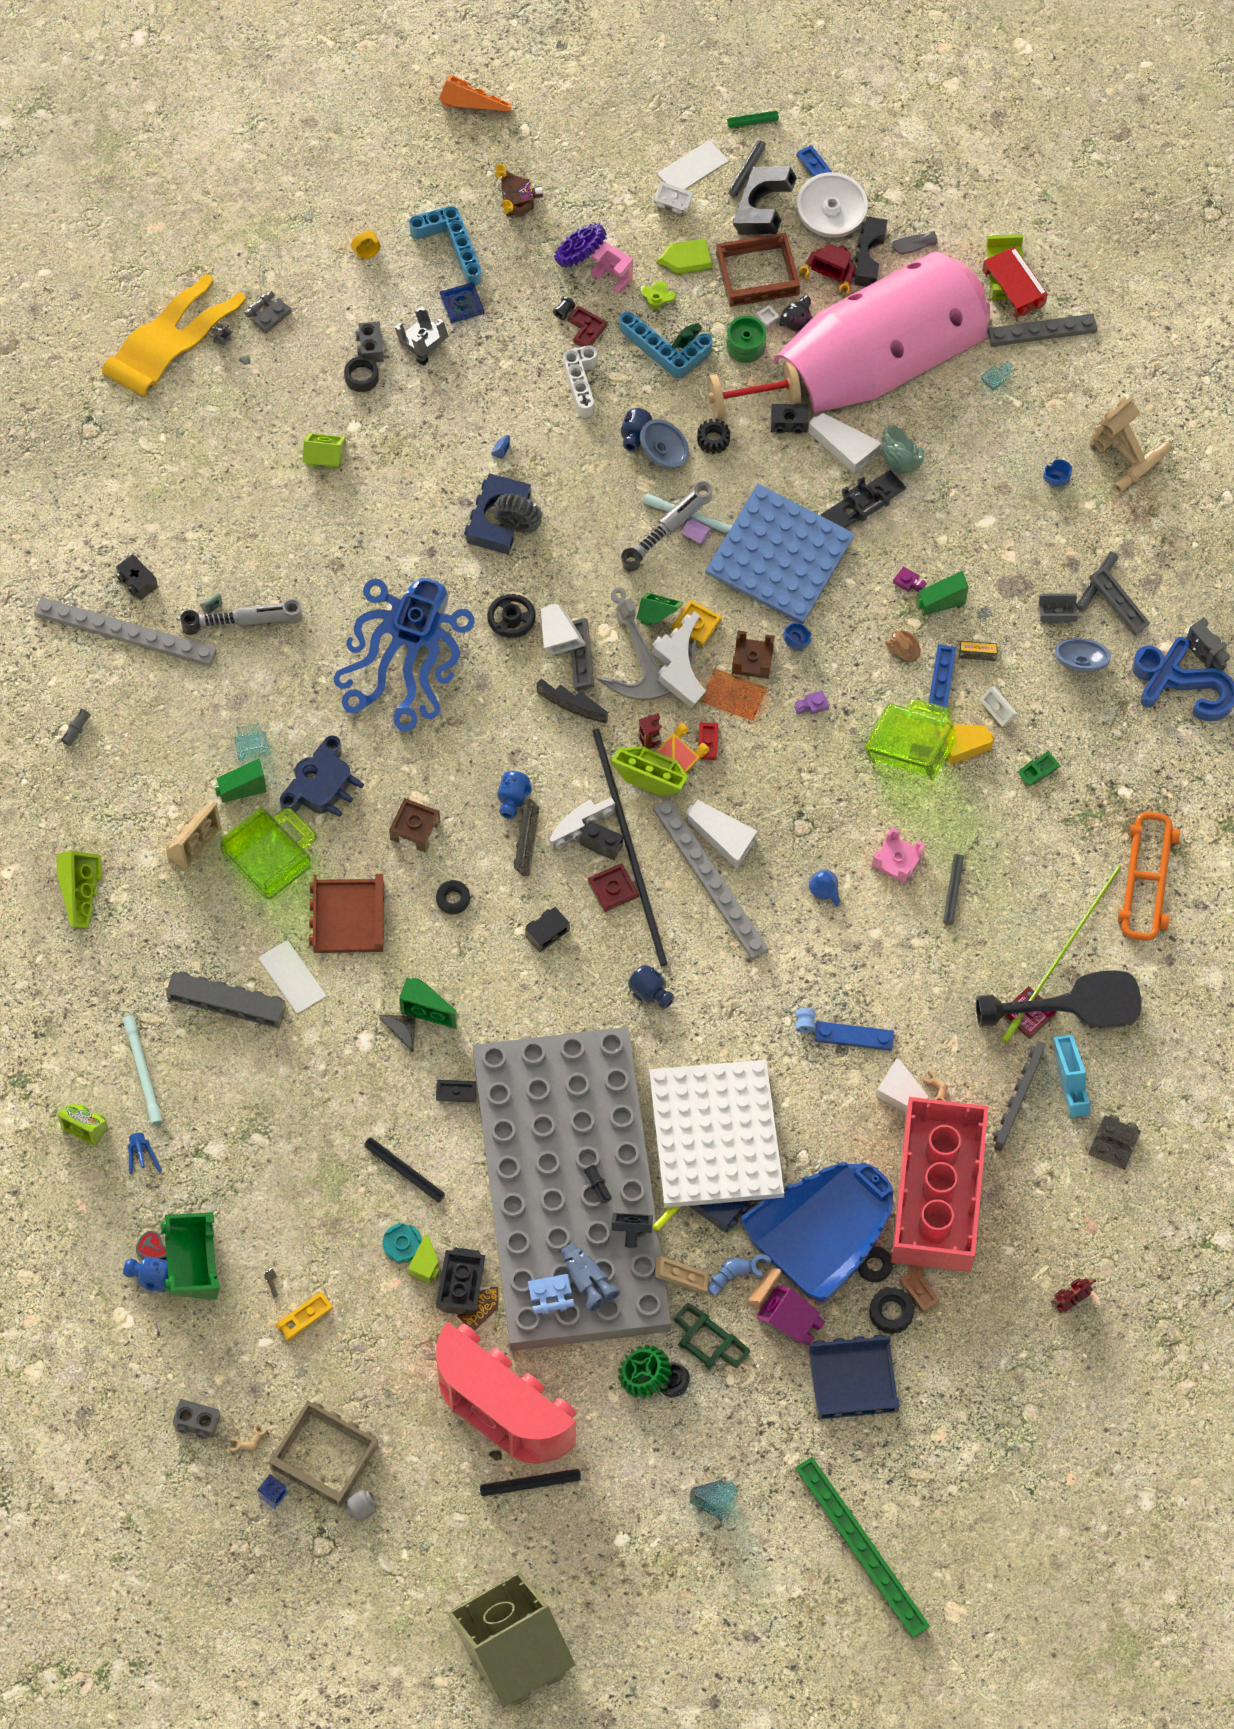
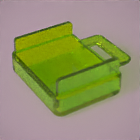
[865,699,956,780]
[220,807,317,899]

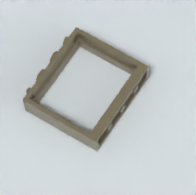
[269,1400,379,1507]

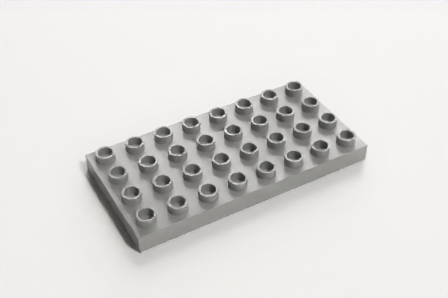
[472,1027,671,1351]

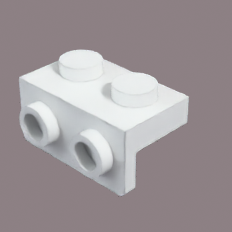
[652,181,694,215]

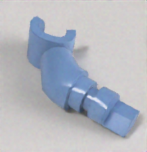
[708,1254,772,1296]

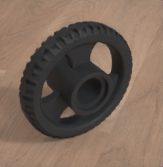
[487,594,536,638]

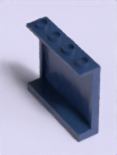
[809,1334,900,1420]

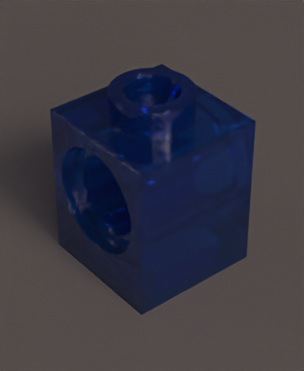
[257,1474,288,1509]

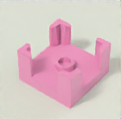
[591,241,633,293]
[872,827,925,884]

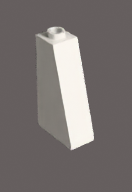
[808,413,881,474]
[686,800,757,869]

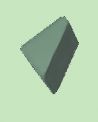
[200,593,222,614]

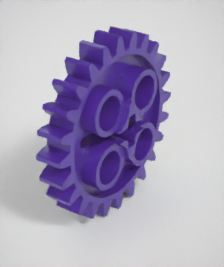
[554,223,607,268]

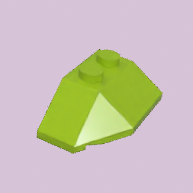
[611,746,688,796]

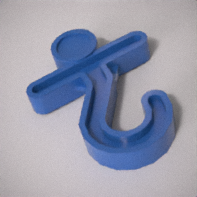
[1132,637,1234,721]

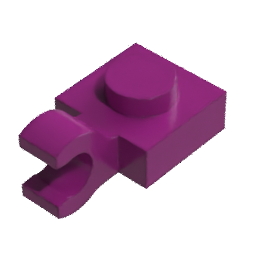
[893,566,927,593]

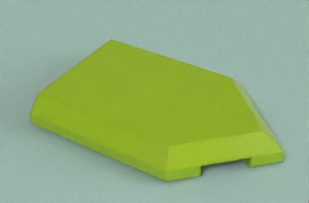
[656,238,712,275]

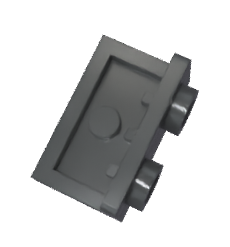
[1038,594,1078,623]

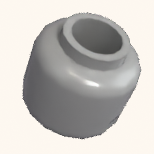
[346,1489,378,1521]

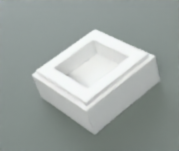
[755,305,780,329]

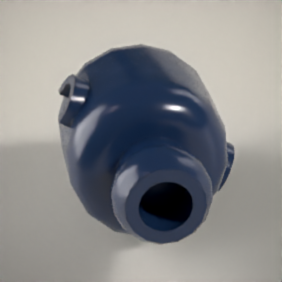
[621,408,653,452]
[628,965,675,1009]

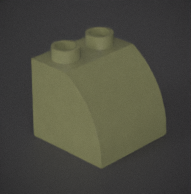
[447,1571,576,1708]

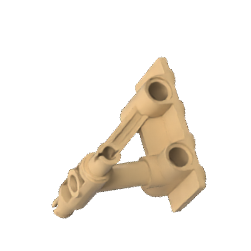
[1089,396,1173,493]

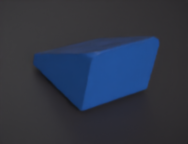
[491,435,511,459]

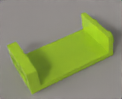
[986,234,1023,300]

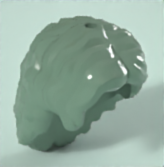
[882,425,924,473]

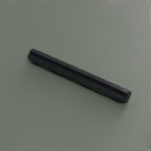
[364,1137,445,1202]
[480,1469,581,1496]

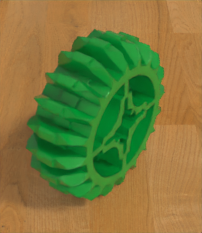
[618,1344,672,1399]

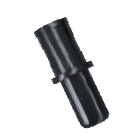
[584,1165,612,1204]

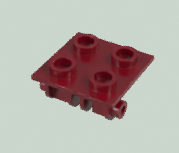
[1050,1278,1097,1313]

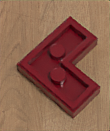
[568,306,608,347]

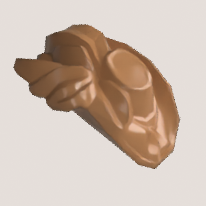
[885,630,921,662]

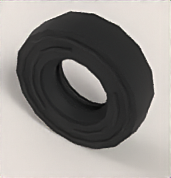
[436,880,471,914]
[858,1246,893,1282]

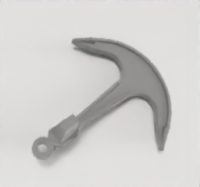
[597,588,696,700]

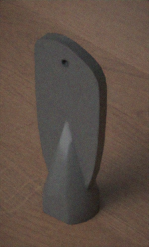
[893,231,938,254]

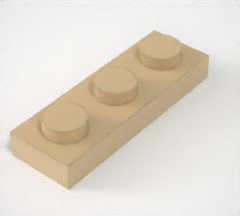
[655,1256,709,1294]

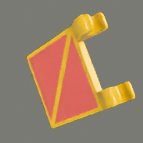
[655,723,710,773]

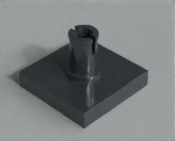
[611,1213,653,1248]

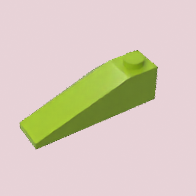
[56,851,102,929]

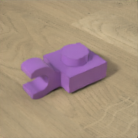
[794,690,829,715]

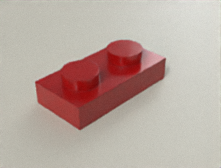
[698,722,719,760]

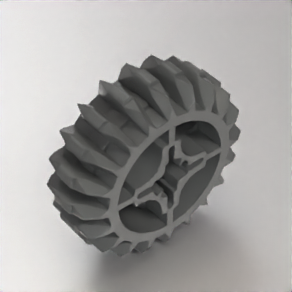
[493,493,543,533]

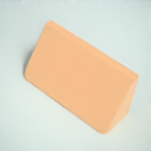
[747,1269,781,1309]

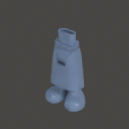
[561,1243,620,1313]

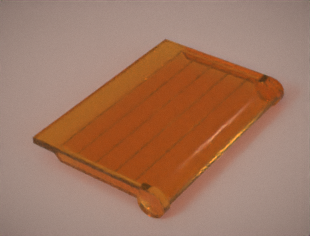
[701,668,767,720]

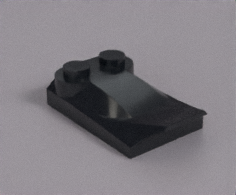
[436,1247,485,1315]

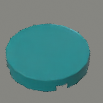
[382,1223,422,1263]

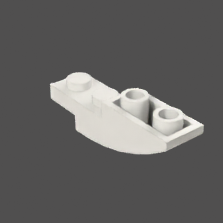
[550,797,615,850]

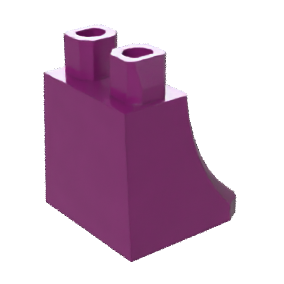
[757,1285,825,1346]

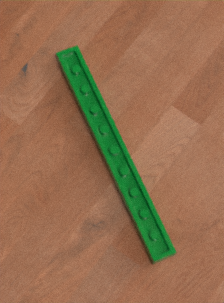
[795,1457,930,1639]

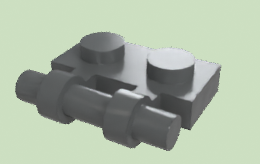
[244,290,292,334]

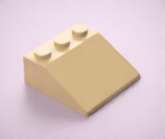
[166,802,221,870]

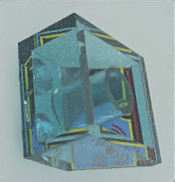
[689,1480,739,1522]

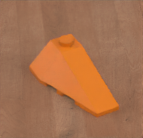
[438,74,512,111]

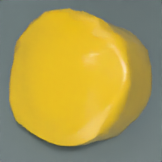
[350,230,381,259]

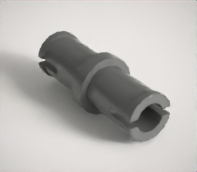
[60,709,91,746]

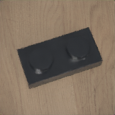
[436,1080,476,1102]

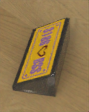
[959,641,998,661]

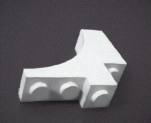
[651,611,706,709]

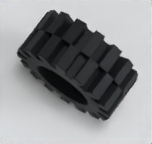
[697,419,730,454]

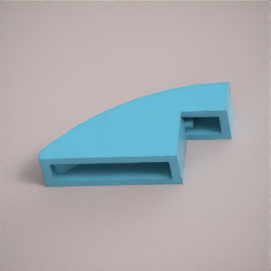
[1053,1034,1090,1118]

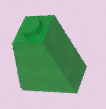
[916,571,969,616]
[214,759,267,803]

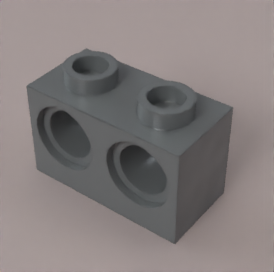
[355,321,384,362]
[172,1399,221,1439]

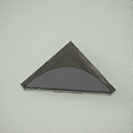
[379,1015,416,1052]

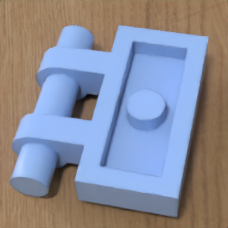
[528,1274,574,1315]

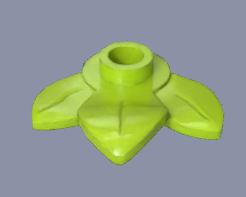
[641,281,676,309]

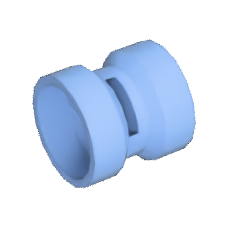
[796,1008,815,1033]

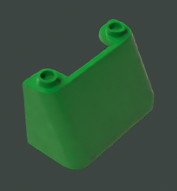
[160,1212,220,1300]

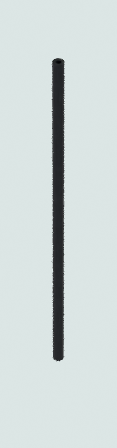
[592,728,668,966]

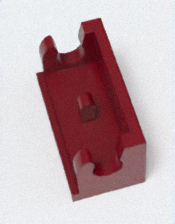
[638,713,662,749]

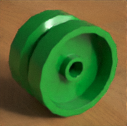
[726,316,766,363]

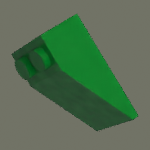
[399,978,458,1029]

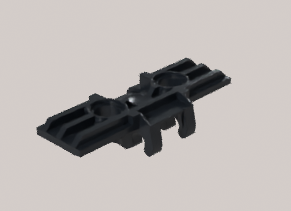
[821,470,906,528]

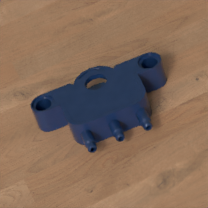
[280,735,364,817]

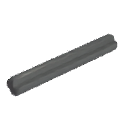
[728,140,766,197]
[1076,551,1118,611]
[943,854,964,925]

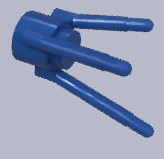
[127,1133,162,1174]

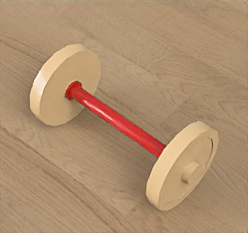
[707,361,801,420]

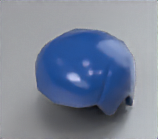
[1043,459,1072,487]
[783,623,812,650]

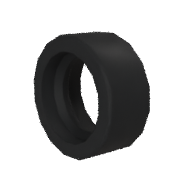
[344,356,379,392]

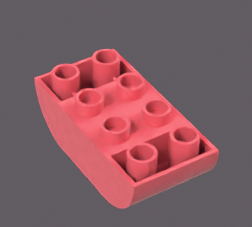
[436,1322,577,1464]

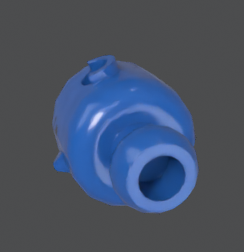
[497,771,532,819]
[123,1256,168,1292]

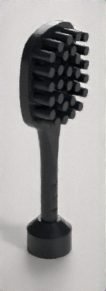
[976,970,1141,1029]

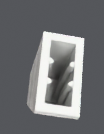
[541,604,586,655]
[876,1059,928,1113]

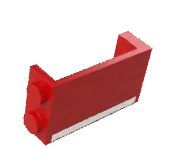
[982,246,1048,318]

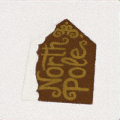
[455,1287,498,1331]

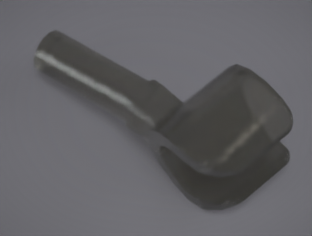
[264,1268,278,1298]

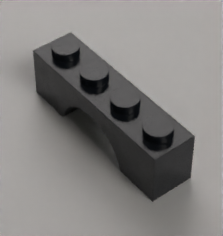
[853,216,888,287]

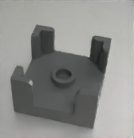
[395,306,449,357]

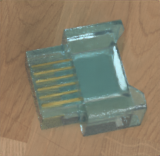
[234,722,270,761]

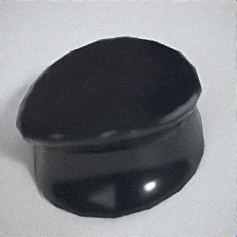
[659,1362,690,1398]

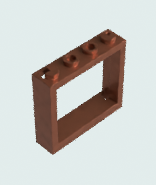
[716,232,800,307]

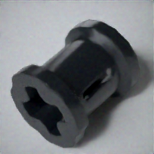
[553,296,576,320]

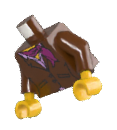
[494,164,543,217]

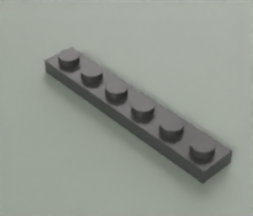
[988,313,1098,347]
[993,1041,1046,1152]

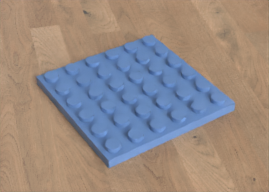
[705,484,855,624]

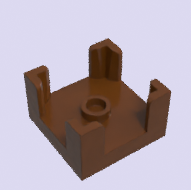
[732,631,775,679]
[389,798,440,852]

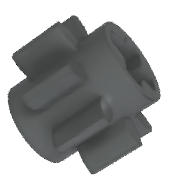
[209,322,233,345]

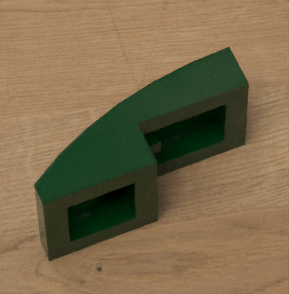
[671,323,702,349]

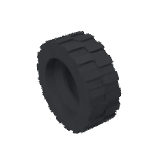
[869,1287,914,1334]

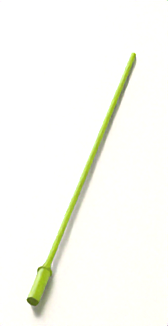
[1001,866,1121,1044]

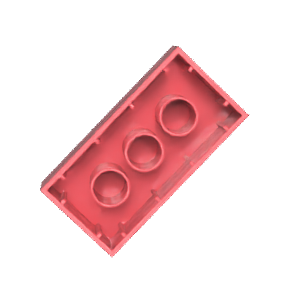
[891,1097,989,1272]

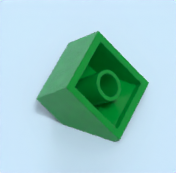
[636,592,683,625]

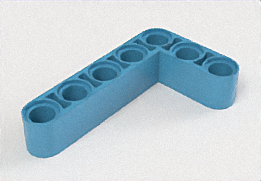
[409,206,481,286]
[619,311,713,378]

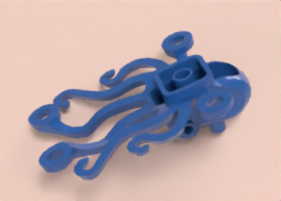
[334,578,475,731]

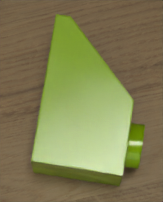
[408,1234,441,1285]

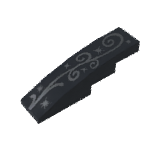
[537,678,608,723]

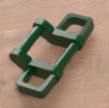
[674,1303,750,1370]

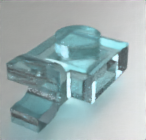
[981,361,1013,391]

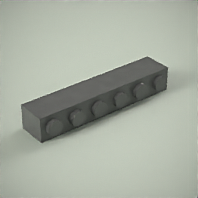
[166,971,286,1029]

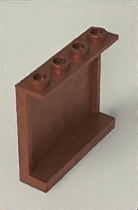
[309,874,384,953]

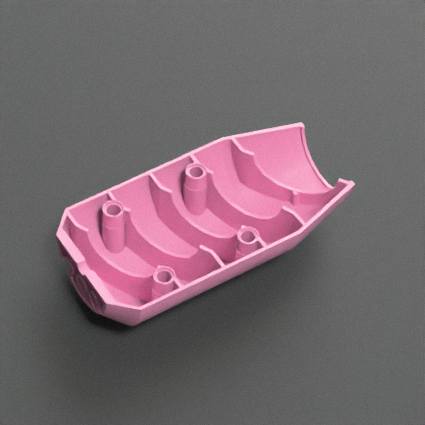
[773,252,991,413]

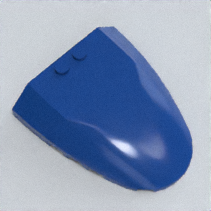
[740,1162,893,1303]

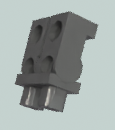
[1186,617,1231,671]

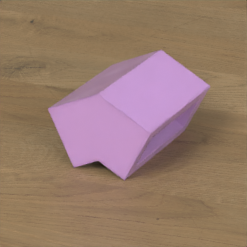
[681,518,711,545]

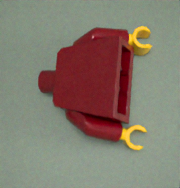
[799,244,855,297]

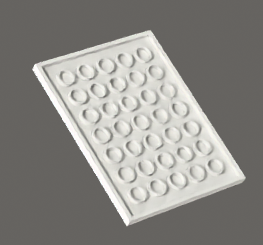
[649,1060,784,1208]

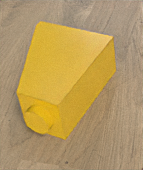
[935,724,994,765]

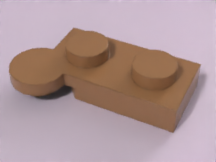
[899,1265,940,1314]

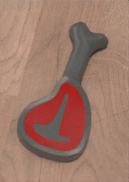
[136,1231,166,1260]

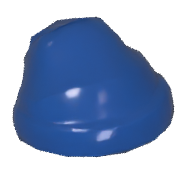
[809,870,840,907]

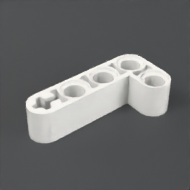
[563,346,597,418]

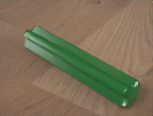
[727,110,779,128]

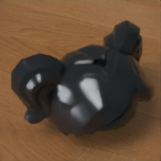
[779,295,813,331]

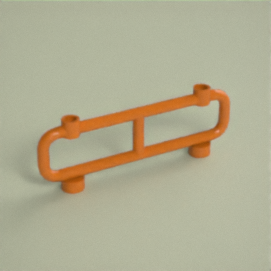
[1118,812,1181,941]

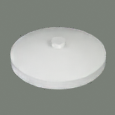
[797,172,868,238]

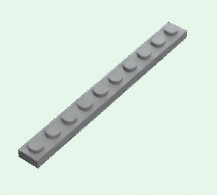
[34,597,217,667]
[653,798,769,960]

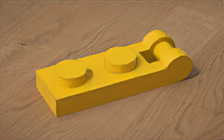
[275,1292,333,1342]

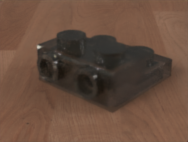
[1088,1115,1141,1170]

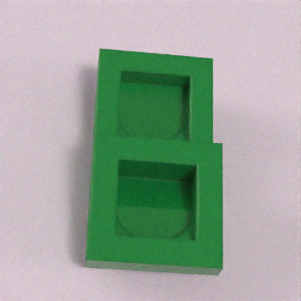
[1017,751,1061,786]

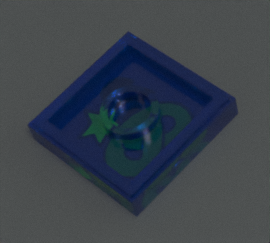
[439,282,485,324]

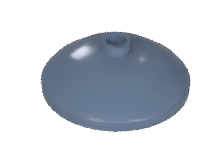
[640,419,689,469]
[1054,638,1111,673]

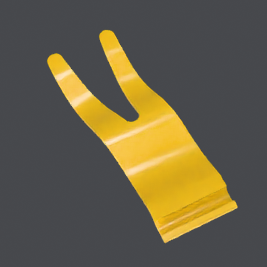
[102,274,245,398]

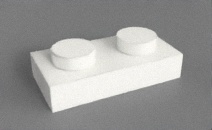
[979,686,1017,727]

